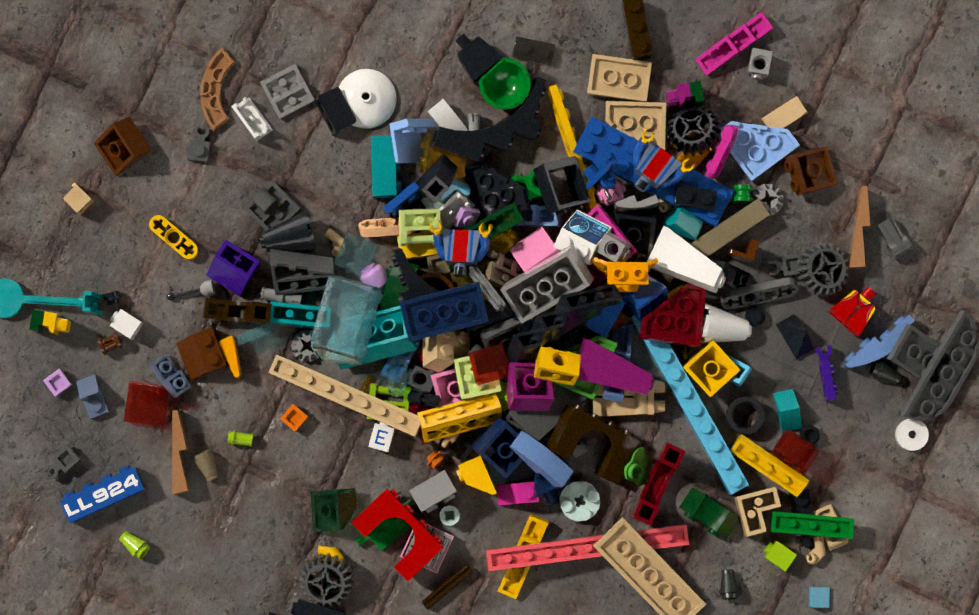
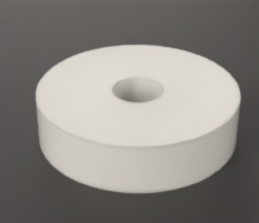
[895,419,929,451]

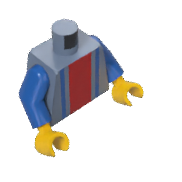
[633,128,695,192]
[429,220,493,277]

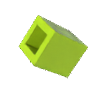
[763,541,797,572]

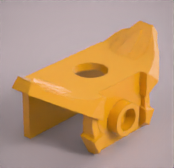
[592,257,658,292]

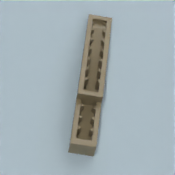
[661,198,770,283]

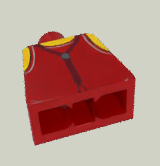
[827,287,877,337]

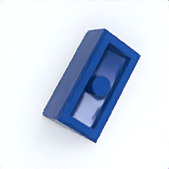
[585,301,626,338]

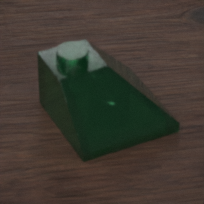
[310,488,357,532]

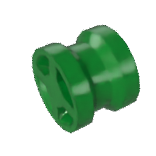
[733,185,753,203]

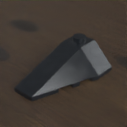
[615,211,657,276]

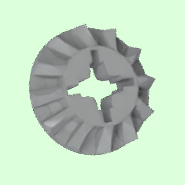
[752,184,784,216]
[291,330,324,362]

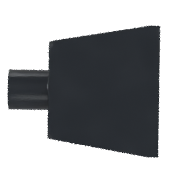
[456,33,503,84]

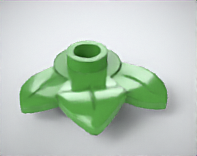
[624,447,653,486]

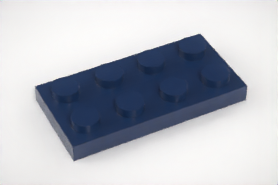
[399,282,489,342]

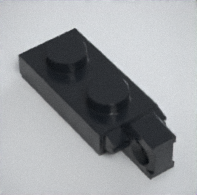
[789,489,813,546]

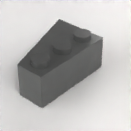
[270,249,336,295]

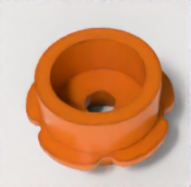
[426,451,445,469]

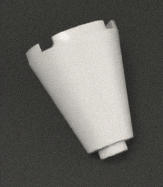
[701,304,752,344]

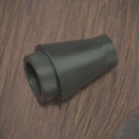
[869,360,901,385]
[720,569,740,600]

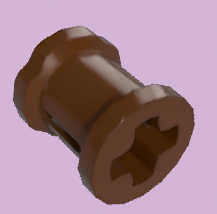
[97,331,123,355]

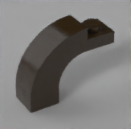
[202,298,272,325]

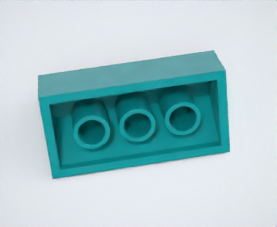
[331,306,417,370]

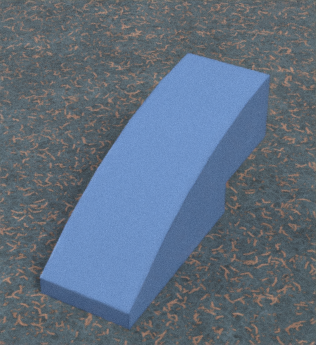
[514,205,563,228]
[510,431,574,487]

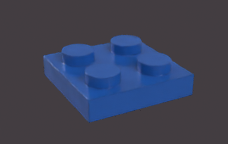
[383,182,420,218]

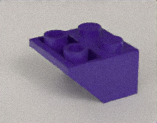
[206,240,262,297]

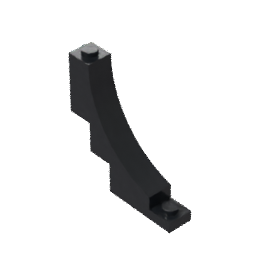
[501,284,623,375]

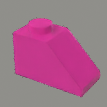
[496,482,539,505]

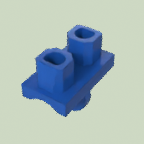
[582,154,619,189]

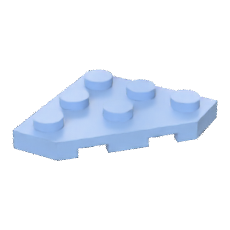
[719,121,800,181]

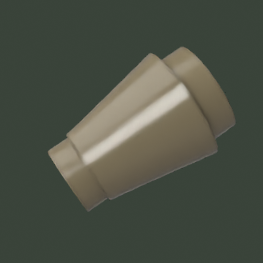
[194,450,218,481]

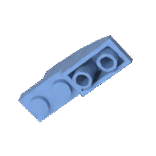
[843,315,915,369]

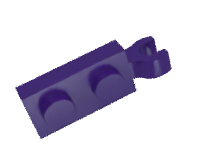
[816,345,838,401]

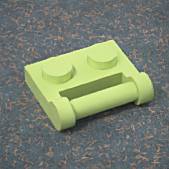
[398,208,441,246]

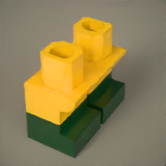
[29,310,71,335]

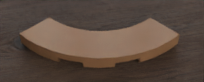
[200,47,236,131]

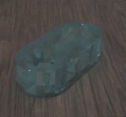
[234,324,273,347]
[387,357,407,397]

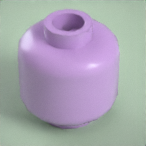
[360,263,388,294]

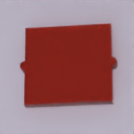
[468,344,509,386]

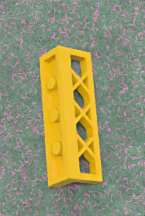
[417,392,503,443]
[730,435,809,497]

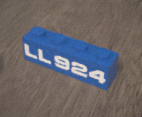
[60,465,146,523]

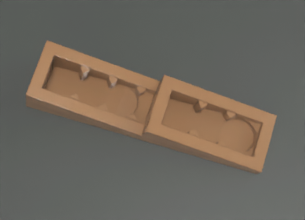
[847,186,870,269]
[172,410,190,495]

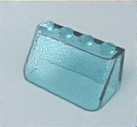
[311,275,382,365]

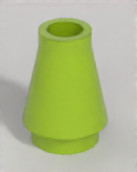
[119,531,150,560]

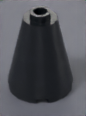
[259,211,316,252]

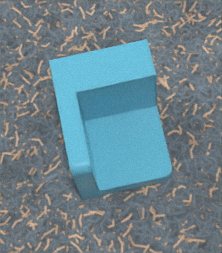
[440,178,471,202]

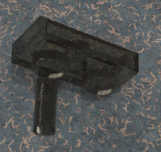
[512,36,555,74]

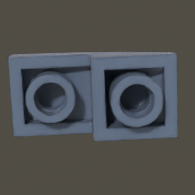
[149,354,191,398]

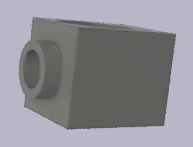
[405,366,433,393]

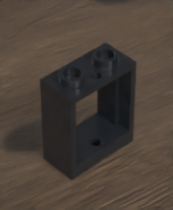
[533,156,591,216]

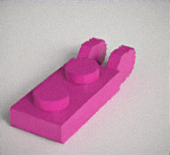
[705,125,739,179]

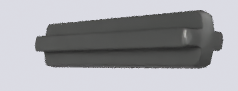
[467,265,506,312]

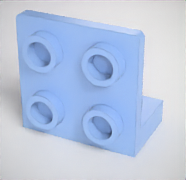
[390,119,435,163]

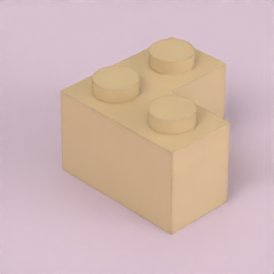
[423,329,470,372]
[734,487,781,537]

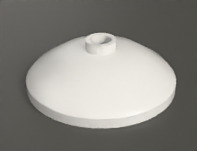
[339,69,396,129]

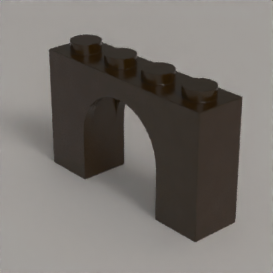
[546,404,639,485]

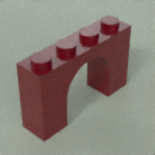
[630,443,686,526]

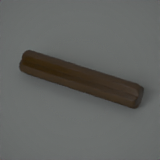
[422,565,473,609]

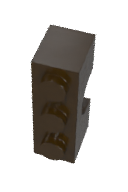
[621,0,652,60]

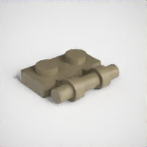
[485,250,521,289]

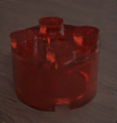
[770,430,819,476]

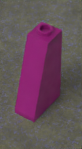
[577,337,654,395]

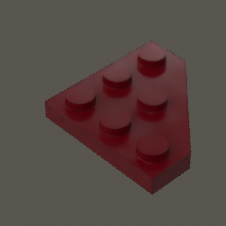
[639,284,706,348]

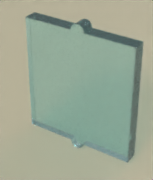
[334,232,377,276]

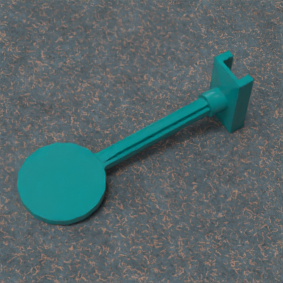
[0,278,104,318]

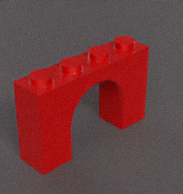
[351,488,443,582]

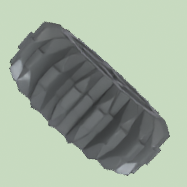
[796,242,850,297]
[299,553,354,608]

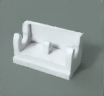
[231,97,273,141]
[439,191,475,232]

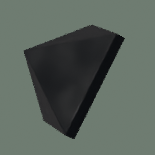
[776,314,814,359]

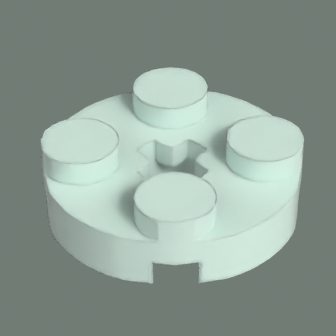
[559,481,600,522]

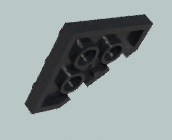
[464,162,532,223]

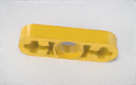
[149,215,199,260]

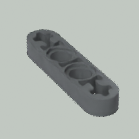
[720,277,799,310]

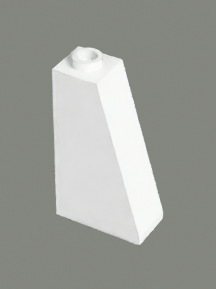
[647,226,725,293]

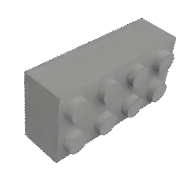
[500,245,594,324]

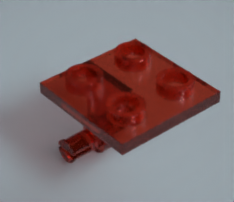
[124,380,169,427]

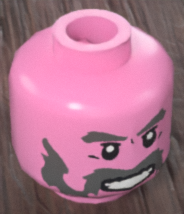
[595,178,626,206]

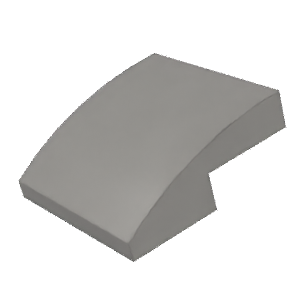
[260,64,314,119]
[613,195,659,212]

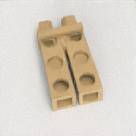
[593,380,665,417]

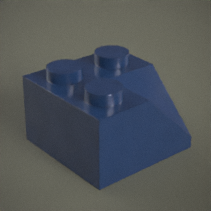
[472,417,523,479]

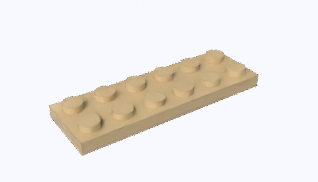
[593,517,706,615]

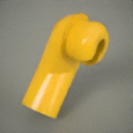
[318,546,344,562]

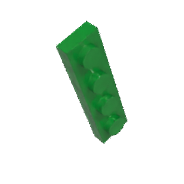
[770,511,854,539]

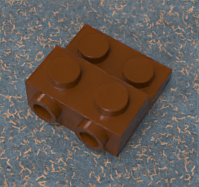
[784,146,838,196]

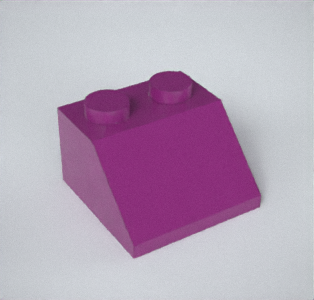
[507,362,554,411]

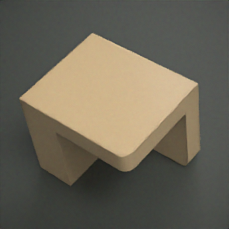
[63,182,94,215]

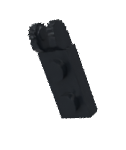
[449,415,494,463]

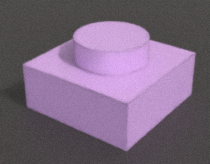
[453,206,480,229]
[43,368,72,397]

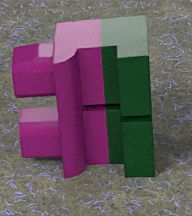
[666,80,704,109]

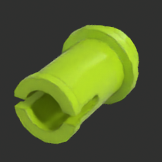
[227,430,253,447]

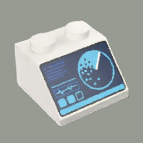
[553,210,613,265]

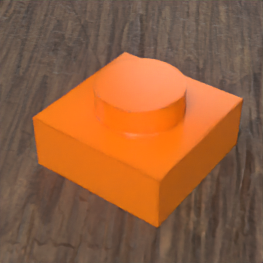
[280,404,308,432]

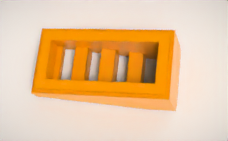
[219,335,242,379]

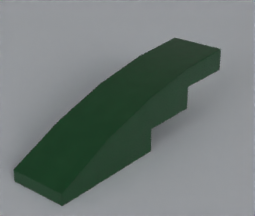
[466,203,524,240]

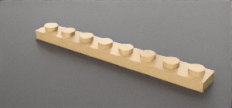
[268,354,421,437]

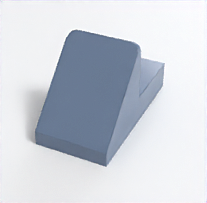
[76,374,110,419]

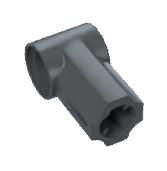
[877,217,913,260]

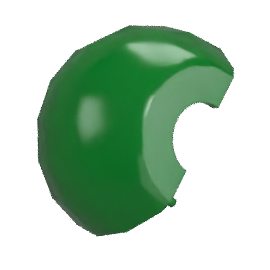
[479,58,531,110]

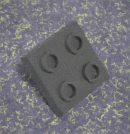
[244,180,301,230]

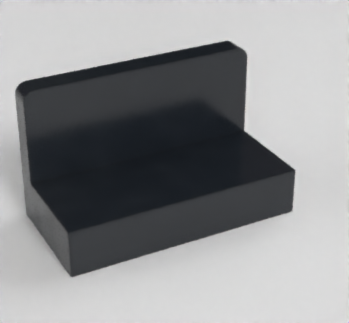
[315,87,356,136]

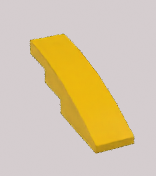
[497,513,549,599]

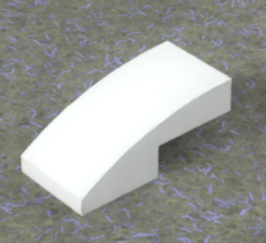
[428,99,468,131]

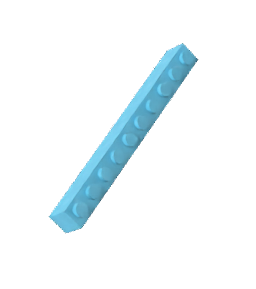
[631,315,749,495]

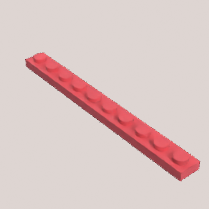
[486,524,689,571]

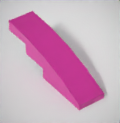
[695,12,774,76]

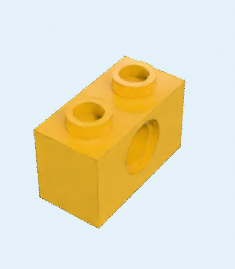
[534,346,581,386]

